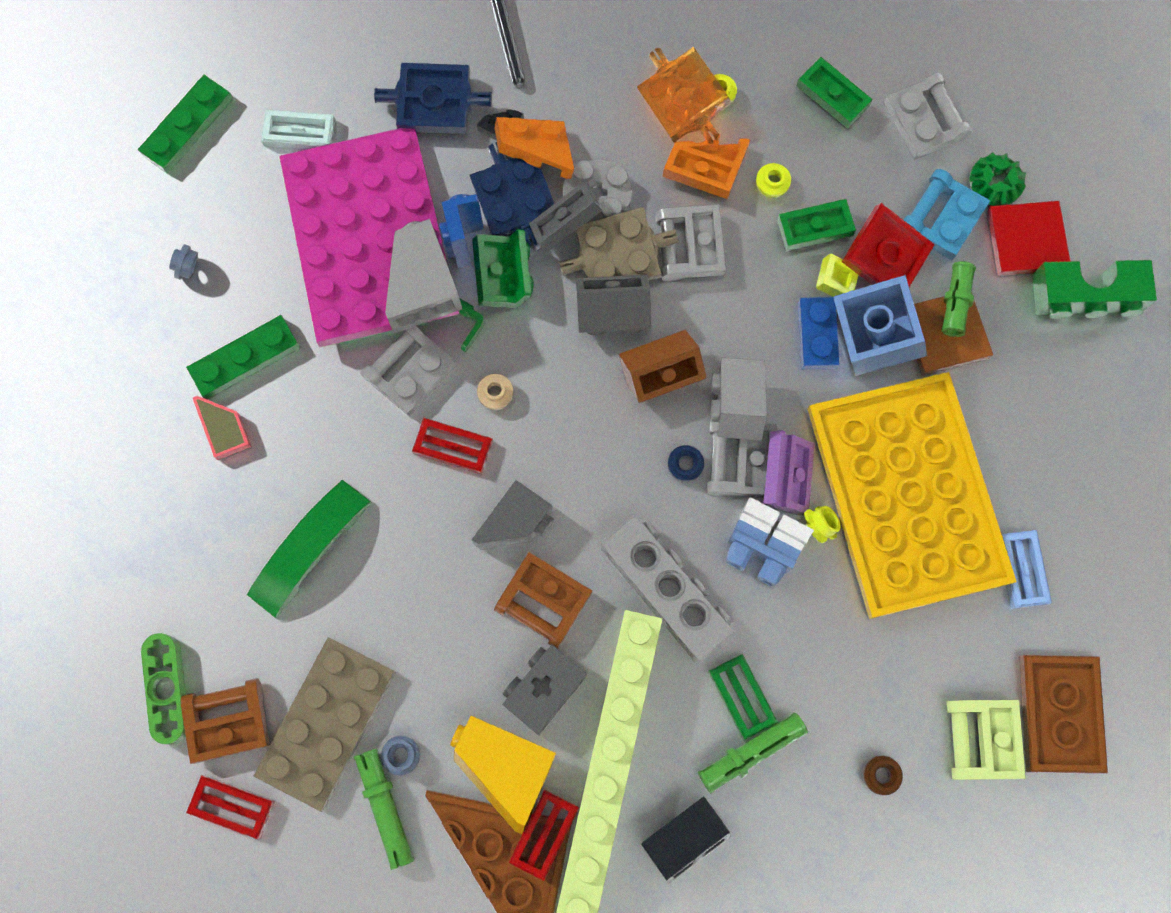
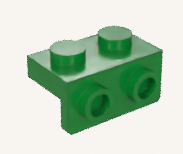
[472,229,534,308]

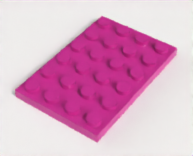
[279,128,459,347]

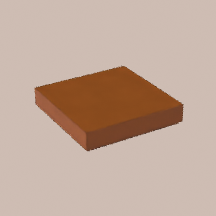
[914,292,993,376]

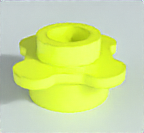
[804,505,841,543]

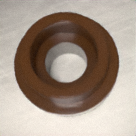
[863,756,903,795]

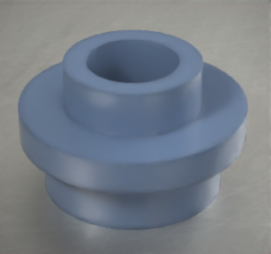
[169,244,198,280]
[381,736,420,775]

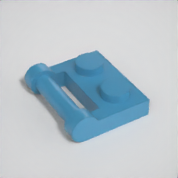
[903,169,990,260]

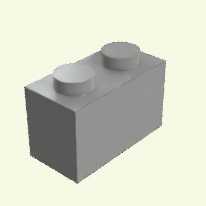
[711,358,767,440]

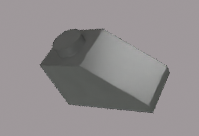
[472,480,554,550]

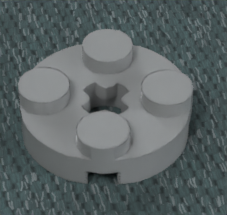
[563,159,632,223]

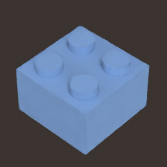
[833,275,927,376]

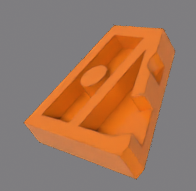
[495,117,574,179]
[662,138,750,200]

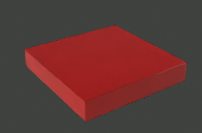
[987,201,1071,276]
[842,203,935,288]

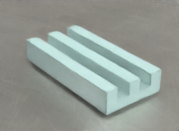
[261,110,336,150]

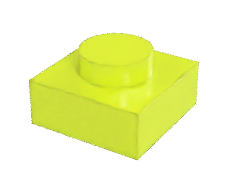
[816,253,858,297]

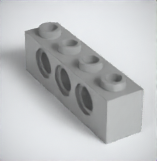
[601,516,734,664]

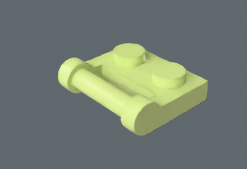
[946,700,1026,780]

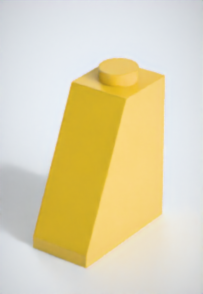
[450,716,556,834]

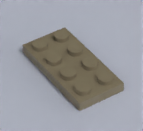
[253,637,396,812]

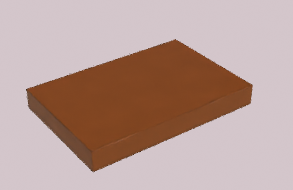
[1019,655,1108,773]

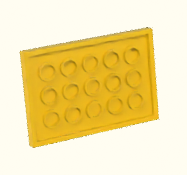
[807,372,1017,619]

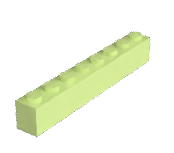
[556,610,663,913]

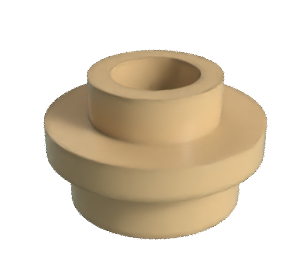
[477,374,513,410]

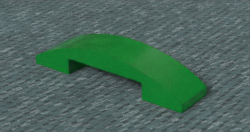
[247,480,371,618]

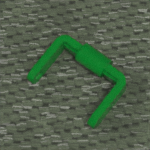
[419,298,485,352]

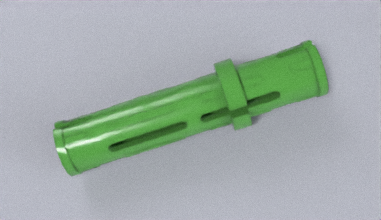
[698,712,808,794]
[353,748,415,870]

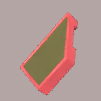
[193,396,252,460]

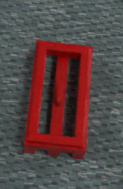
[412,417,493,475]
[186,775,275,839]
[509,789,579,881]

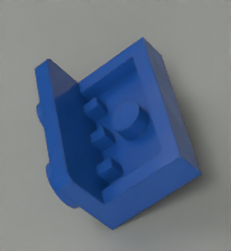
[439,194,484,269]

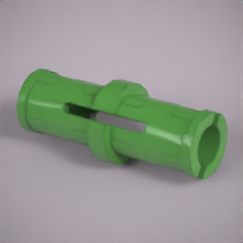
[941,261,976,337]

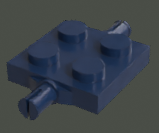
[374,63,492,134]
[469,142,555,253]

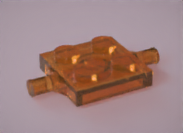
[637,46,731,144]

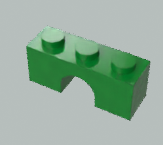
[1032,260,1157,319]

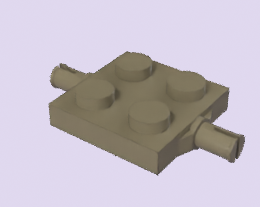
[559,207,679,281]

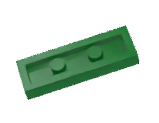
[137,74,233,174]
[186,315,301,400]

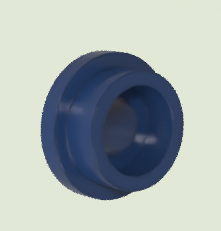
[668,445,704,482]

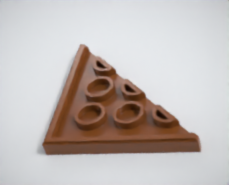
[425,790,572,913]

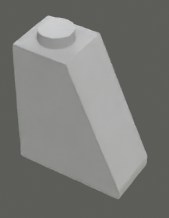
[385,219,462,333]

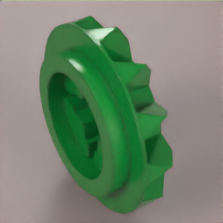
[969,152,1026,206]

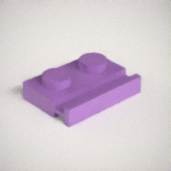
[764,430,815,515]

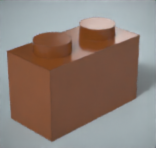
[618,329,707,403]

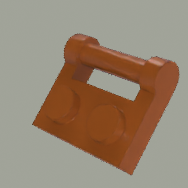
[494,552,593,649]
[181,678,270,764]

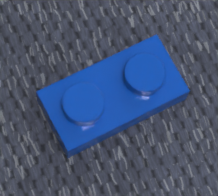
[798,297,840,370]

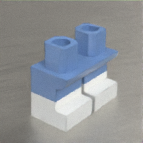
[725,497,814,588]

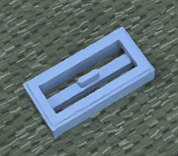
[1002,530,1052,609]

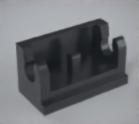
[641,796,731,883]

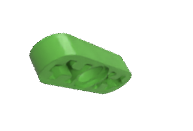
[141,633,186,744]

